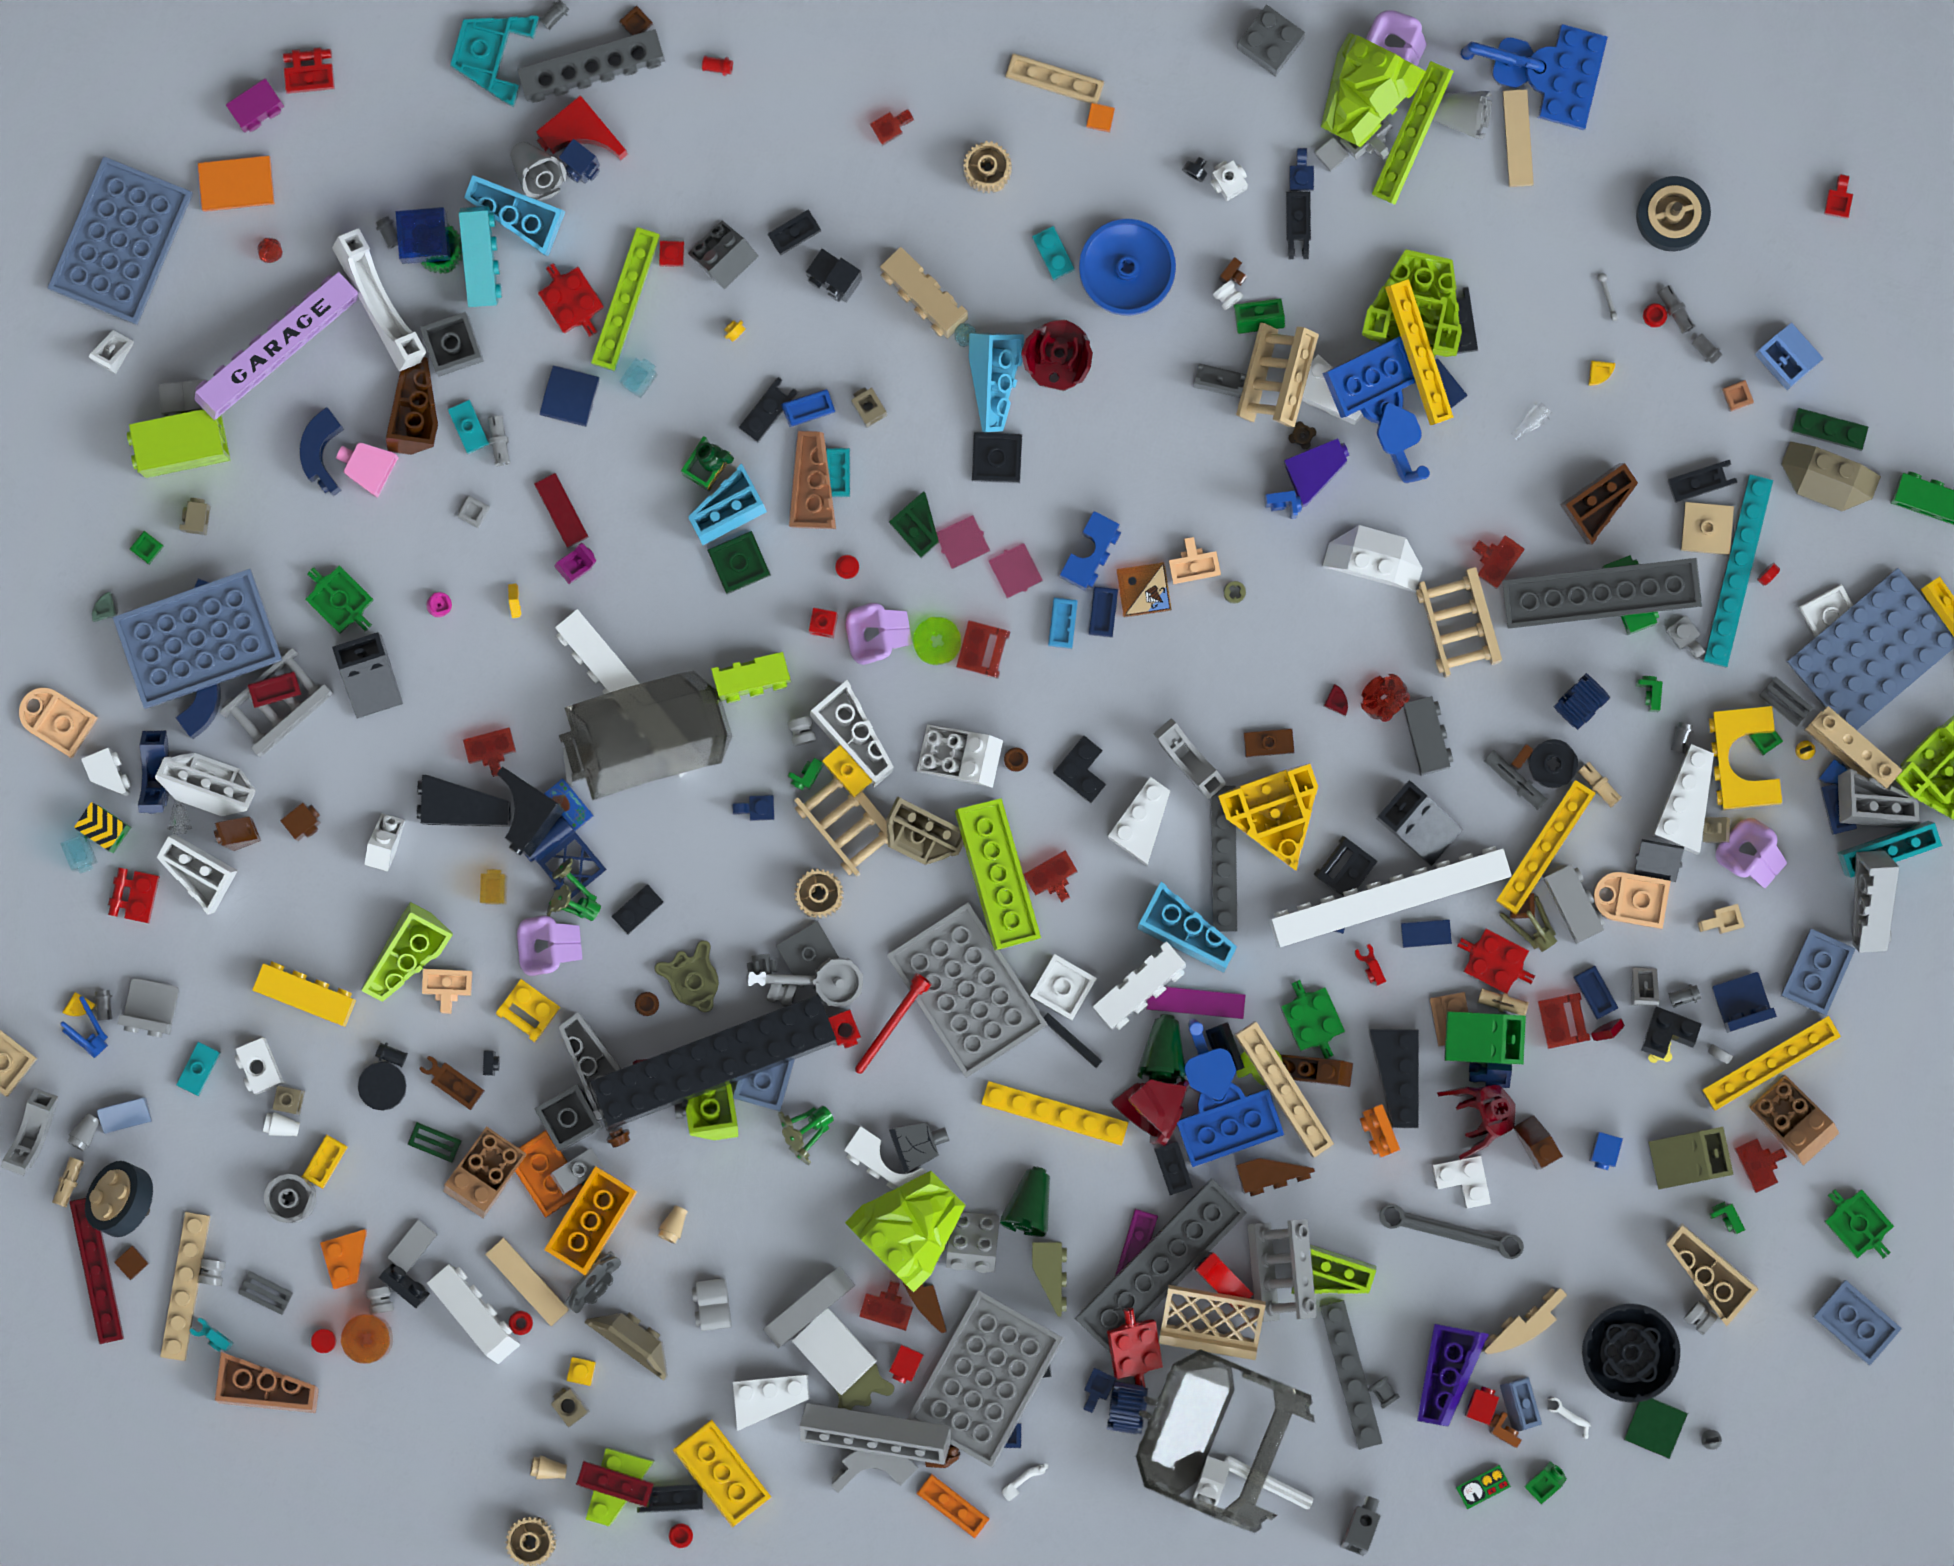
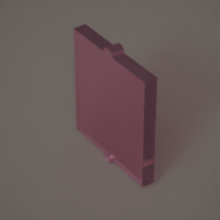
[936,515,990,569]
[988,543,1043,599]

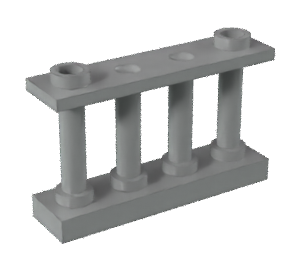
[220,648,333,757]
[1247,1219,1317,1323]

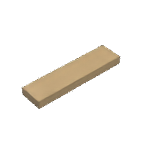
[1006,54,1104,104]
[1503,89,1534,187]
[485,1238,570,1326]

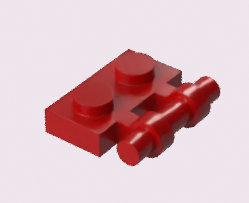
[283,47,335,94]
[108,868,160,924]

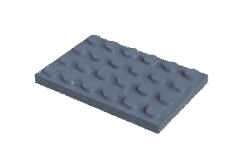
[48,156,193,325]
[1787,568,1954,730]
[113,569,283,709]

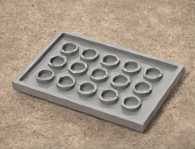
[887,902,1048,1078]
[907,1290,1064,1468]

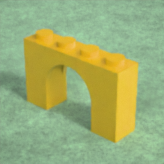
[1709,706,1782,810]

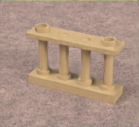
[1236,323,1319,427]
[1416,567,1502,678]
[1805,706,1903,789]
[794,776,888,877]

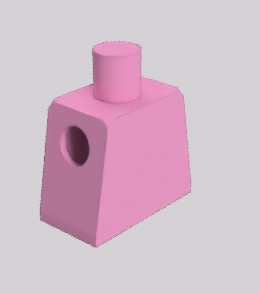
[336,442,399,498]

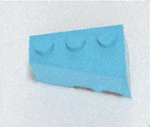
[688,463,767,545]

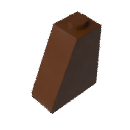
[1514,1115,1563,1170]

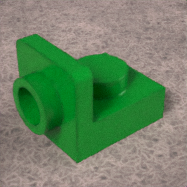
[1636,676,1663,713]
[788,758,824,791]
[1708,1201,1745,1234]
[1524,1461,1567,1505]

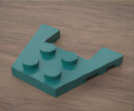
[450,16,539,107]

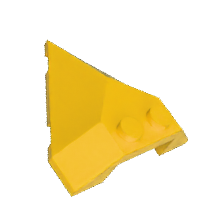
[1218,763,1318,871]

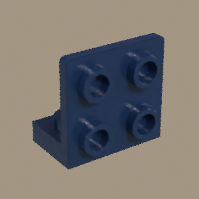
[1712,972,1777,1033]

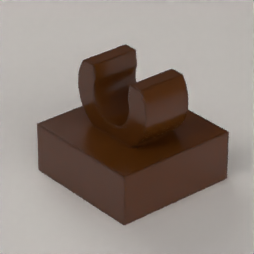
[1219,257,1247,286]

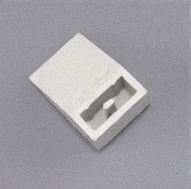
[917,725,1003,788]

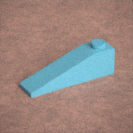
[969,333,1024,432]

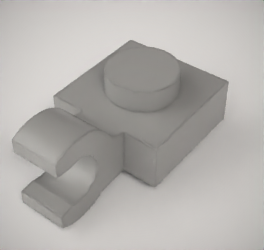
[1666,616,1705,659]

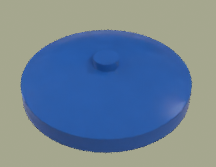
[1079,219,1176,316]

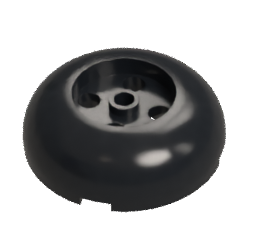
[1582,1304,1681,1402]

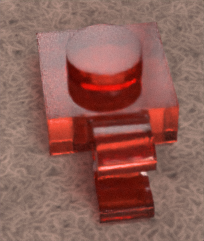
[870,109,914,146]

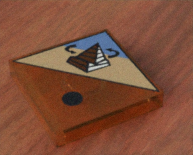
[1116,562,1172,618]

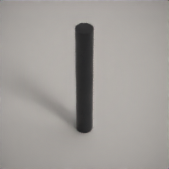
[1043,1013,1102,1068]

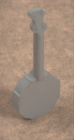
[747,958,863,1007]

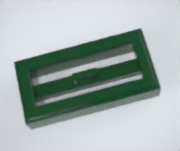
[407,1122,462,1163]

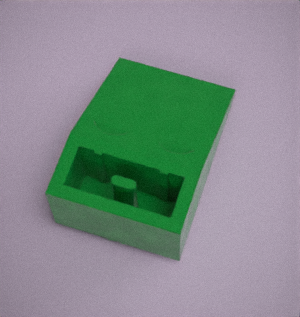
[1444,1012,1526,1065]

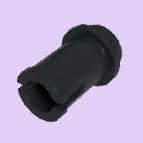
[375,1042,408,1068]

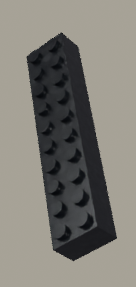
[589,994,837,1131]

